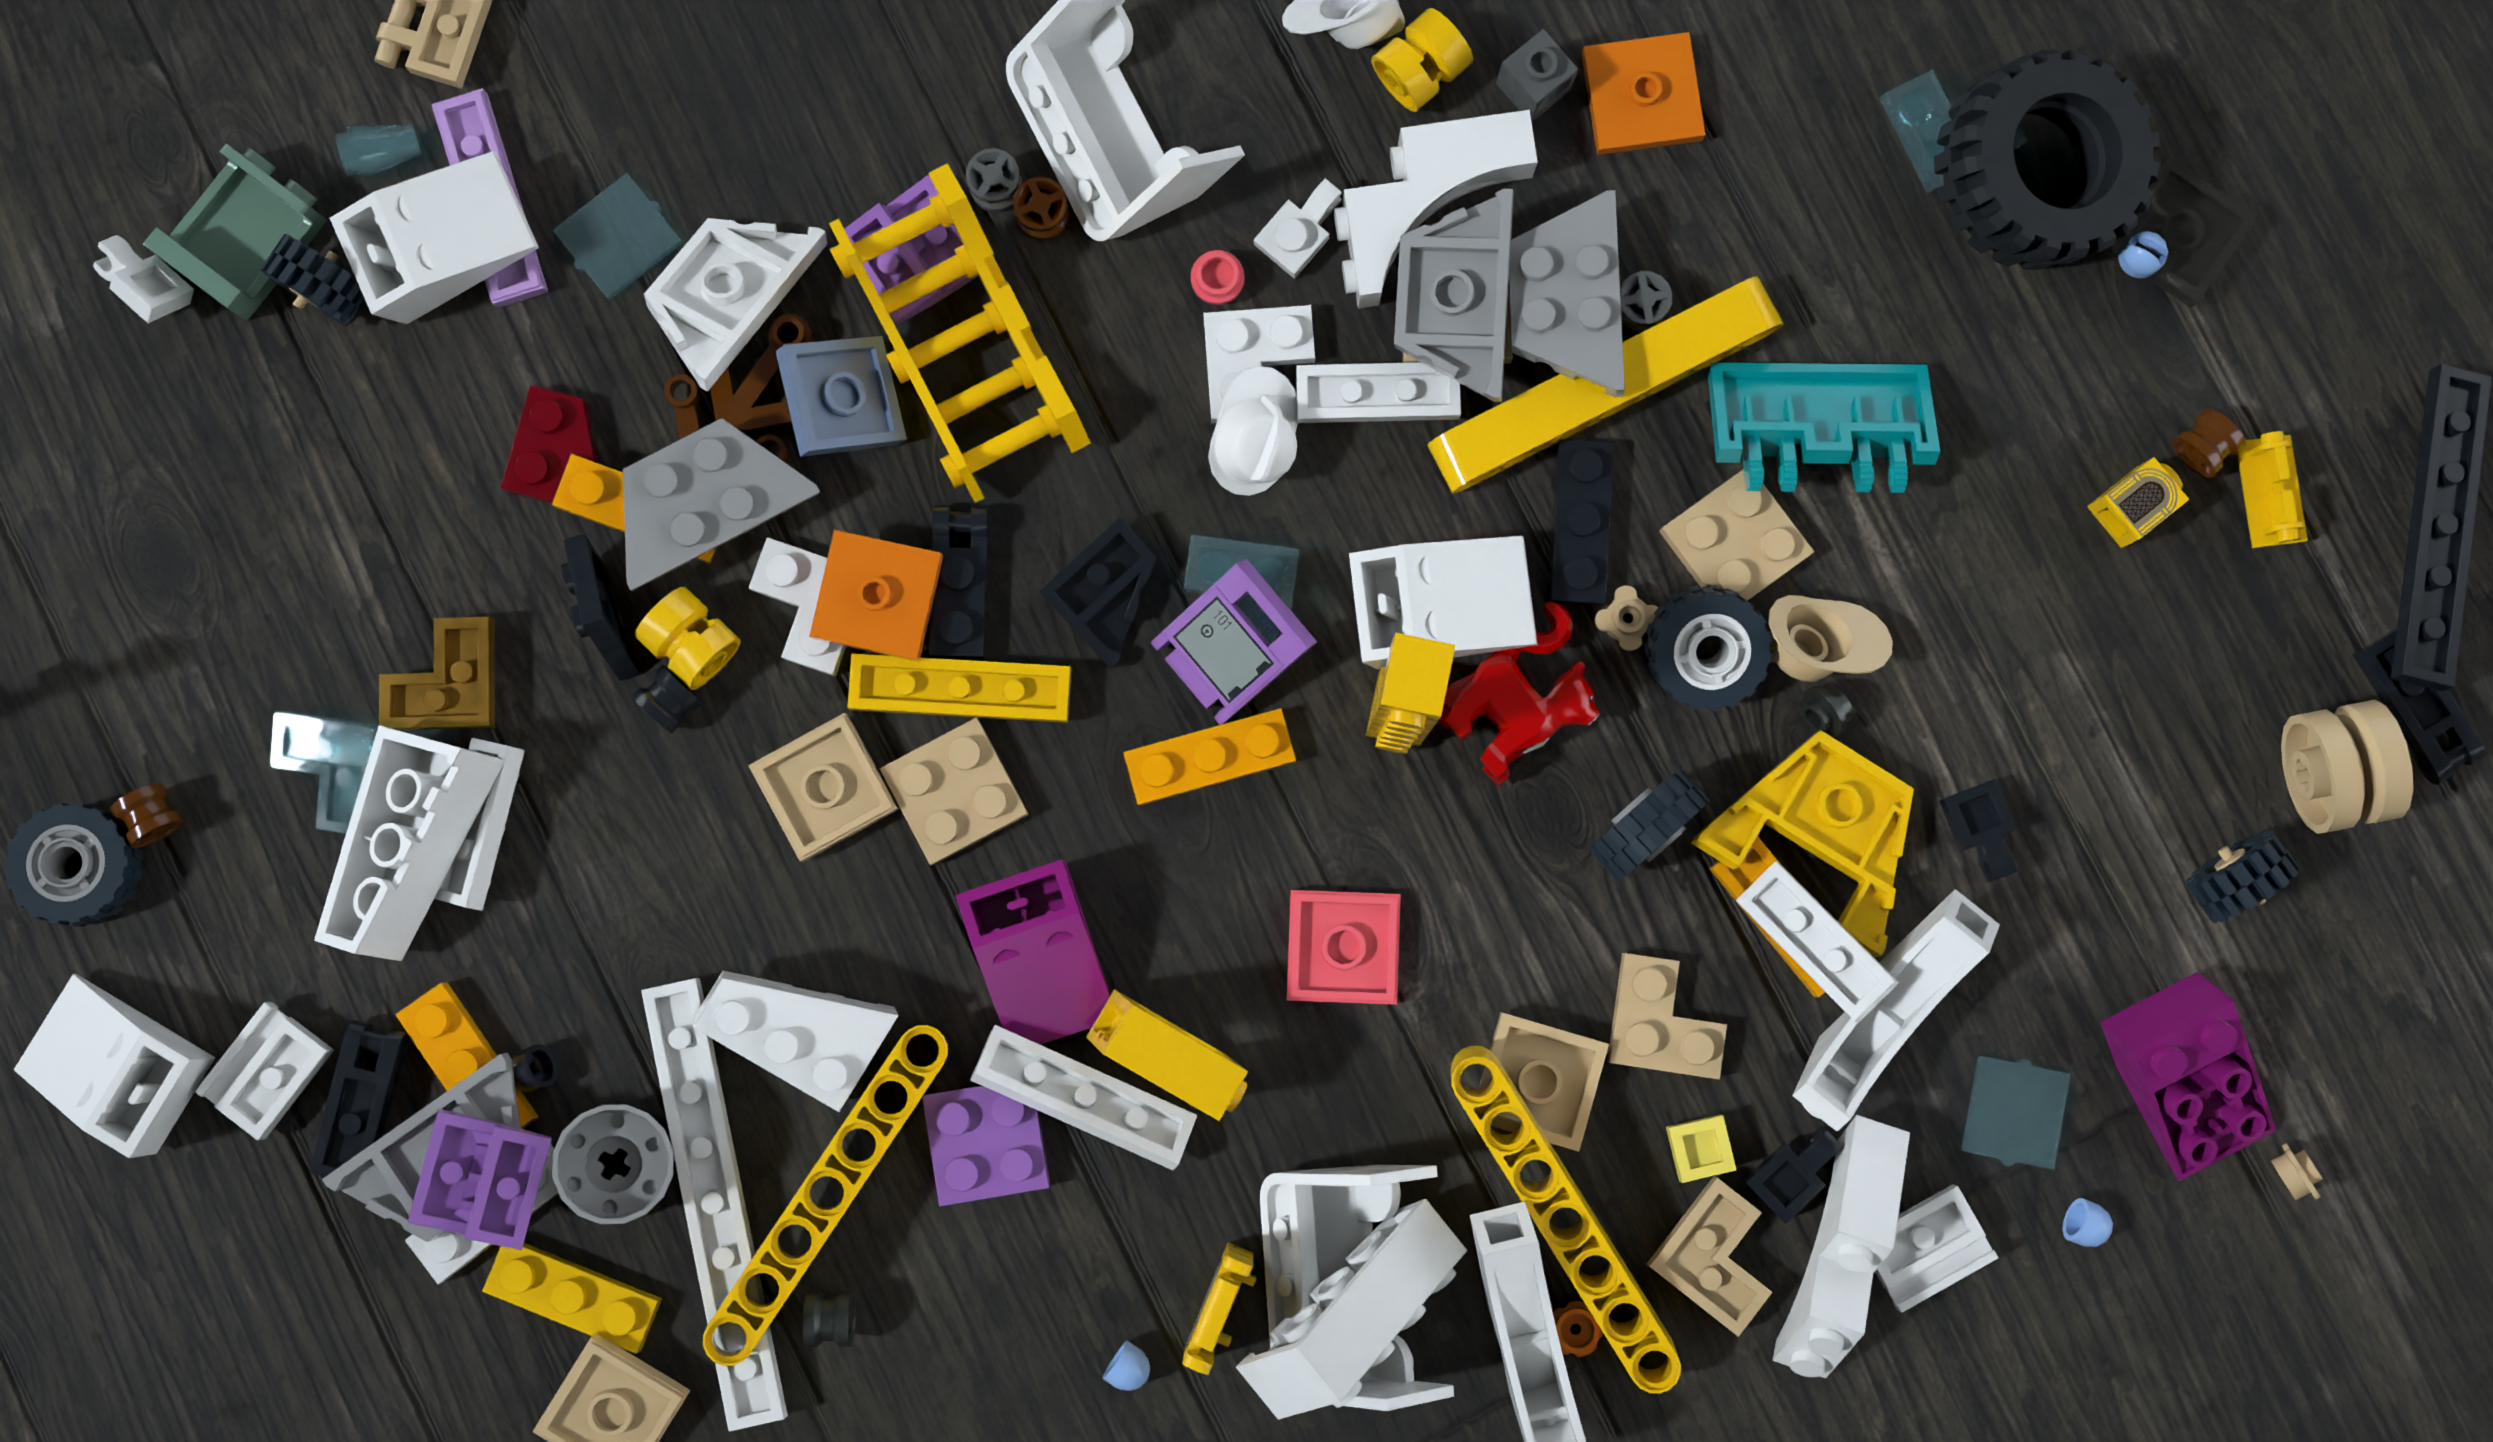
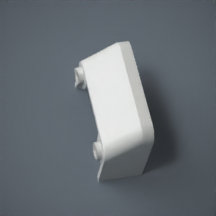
[1006,0,1245,241]
[1260,1165,1454,1411]

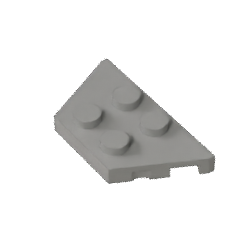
[1394,189,1514,402]
[1509,190,1625,397]
[623,418,820,591]
[322,1053,520,1242]

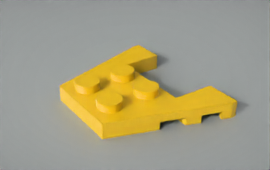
[1691,730,1914,958]

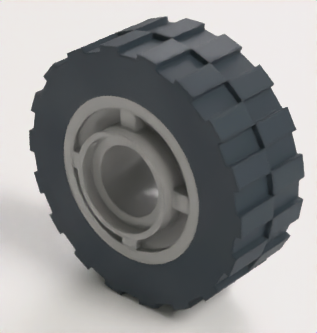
[1588,767,1710,882]
[4,803,143,927]

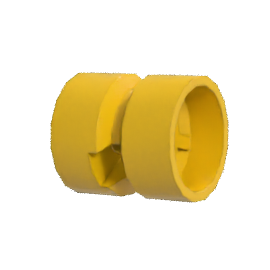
[1371,8,1474,112]
[634,587,741,691]

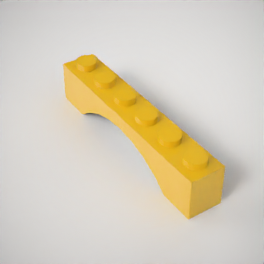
[1366,632,1456,754]

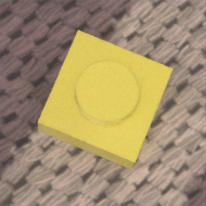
[1666,1114,1736,1183]

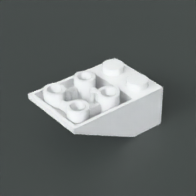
[330,151,539,324]
[1349,536,1538,669]
[14,974,215,1158]

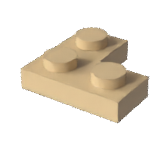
[1607,953,1727,1080]
[1647,1176,1772,1337]

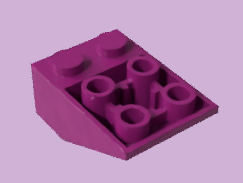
[955,859,1111,1045]
[2100,972,2277,1181]

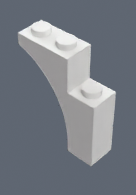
[1334,109,1538,308]
[1792,889,2000,1131]
[1773,1115,1910,1378]
[1470,1201,1586,1442]

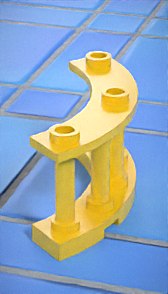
[829,163,1091,503]

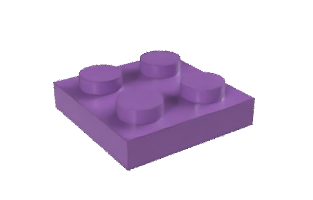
[922,1085,1051,1206]

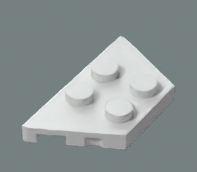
[644,218,827,391]

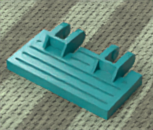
[1708,363,1940,493]

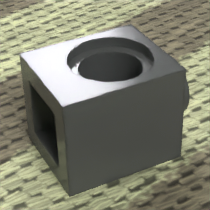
[1496,29,1578,123]

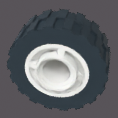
[1644,584,1773,711]

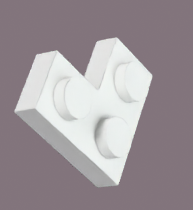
[1203,305,1315,423]
[749,537,847,677]

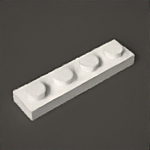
[970,1025,1197,1170]

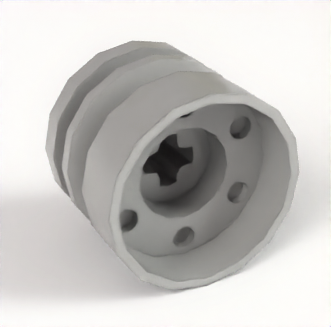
[552,1104,674,1224]

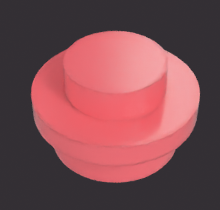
[1191,250,1245,305]

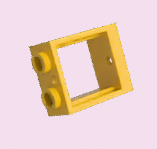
[1086,989,1248,1121]

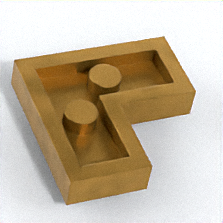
[379,617,495,730]

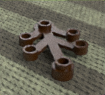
[664,314,815,463]

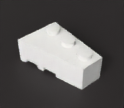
[692,971,899,1112]

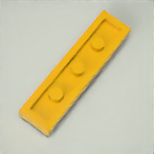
[848,654,1071,723]

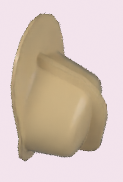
[1768,595,1893,682]

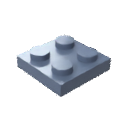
[776,336,907,457]

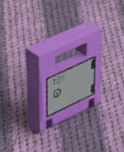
[1151,558,1317,725]

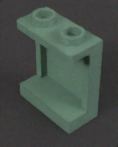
[143,144,328,321]

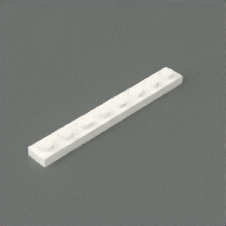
[641,978,788,1431]

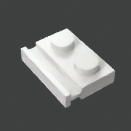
[195,1002,334,1141]
[1875,1184,1999,1313]

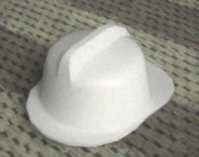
[1282,0,1405,49]
[1208,366,1298,496]

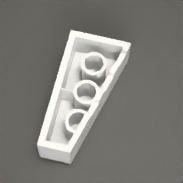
[314,726,506,961]
[1236,1199,1467,1420]

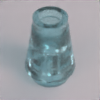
[335,124,422,179]

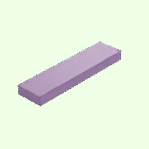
[431,88,548,309]

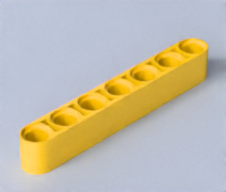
[1427,276,1784,494]
[703,1025,948,1366]
[1451,1046,1681,1394]

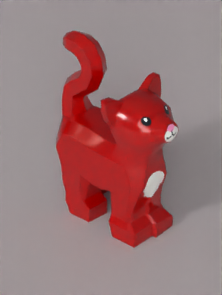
[1438,602,1600,787]

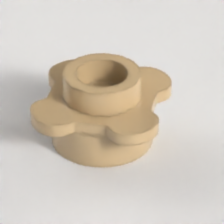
[1595,586,1658,651]
[2271,1143,2323,1200]

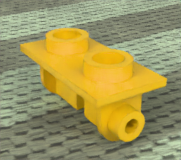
[2237,431,2308,549]

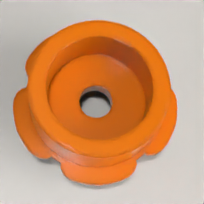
[1553,1301,1603,1357]

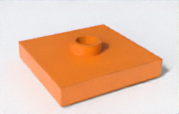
[1581,32,1706,155]
[809,530,943,662]

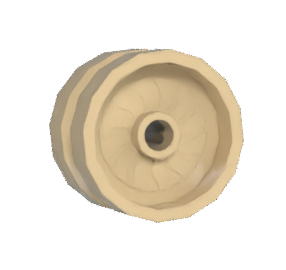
[2281,699,2414,834]

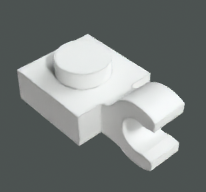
[1253,178,1342,279]
[93,235,194,323]

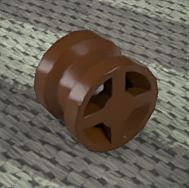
[1013,177,1070,241]
[2172,409,2246,478]
[110,783,184,848]

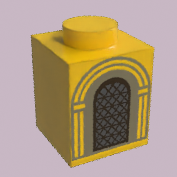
[2087,457,2189,548]

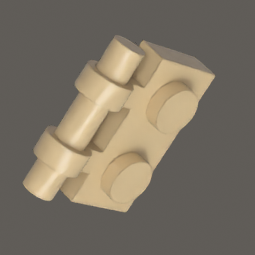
[374,0,493,89]

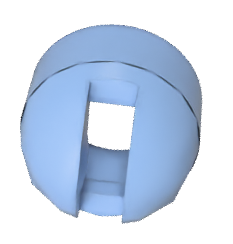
[2118,231,2168,278]
[2063,1198,2113,1247]
[1102,1340,1150,1391]

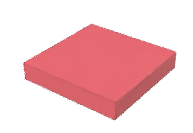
[1287,890,1401,1005]

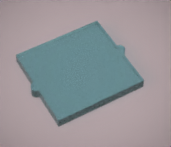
[553,173,683,300]
[1961,1056,2071,1170]

